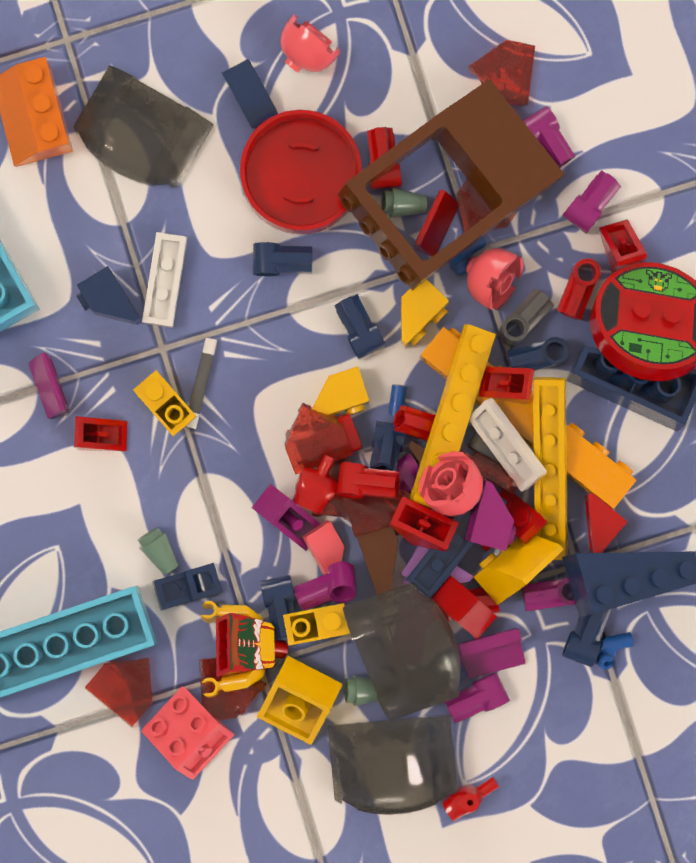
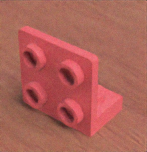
[142,687,235,780]

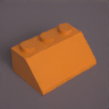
[0,57,73,167]

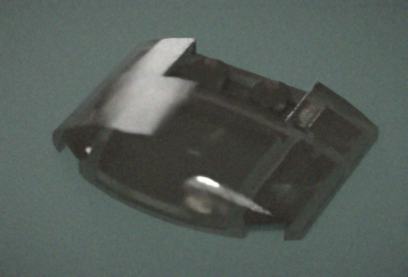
[73,65,214,188]
[343,582,462,721]
[328,715,458,815]

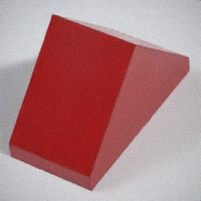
[599,219,647,273]
[479,366,534,404]
[74,416,128,452]
[584,494,627,553]
[389,496,459,552]
[430,575,497,639]

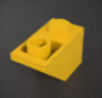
[401,280,449,348]
[309,366,369,425]
[133,370,197,437]
[283,603,350,646]

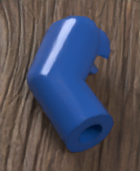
[450,237,486,276]
[389,384,410,418]
[595,632,634,670]

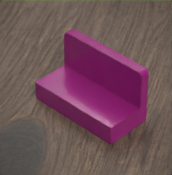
[457,628,525,679]

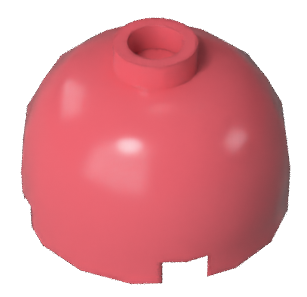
[280,14,341,73]
[466,248,524,310]
[419,451,483,516]

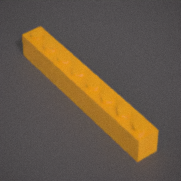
[419,327,636,509]

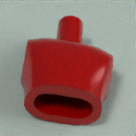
[292,453,338,514]
[442,777,500,822]

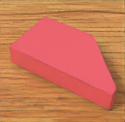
[302,520,345,575]

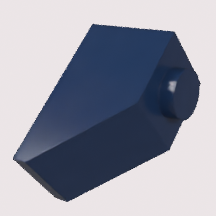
[76,266,142,325]

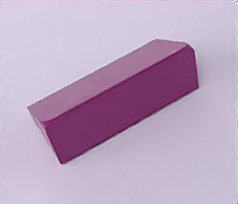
[29,352,70,419]

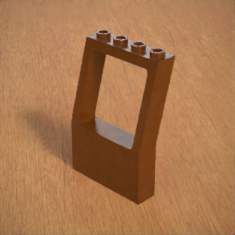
[338,79,564,291]

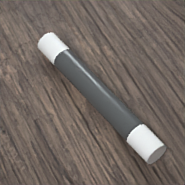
[186,338,217,429]

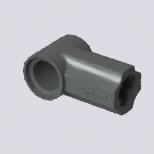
[499,288,554,347]

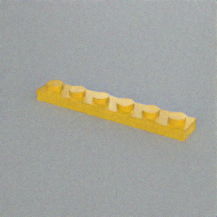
[410,324,496,509]
[533,377,568,560]

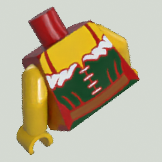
[201,601,288,698]

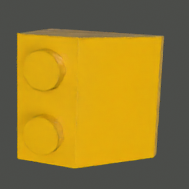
[474,536,564,605]
[257,656,343,745]

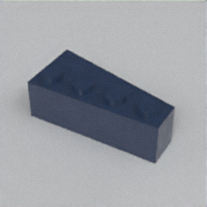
[566,346,696,432]
[562,551,696,617]

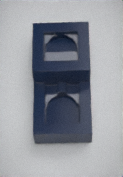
[221,59,278,129]
[152,563,223,611]

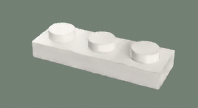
[142,232,187,328]
[469,398,547,492]

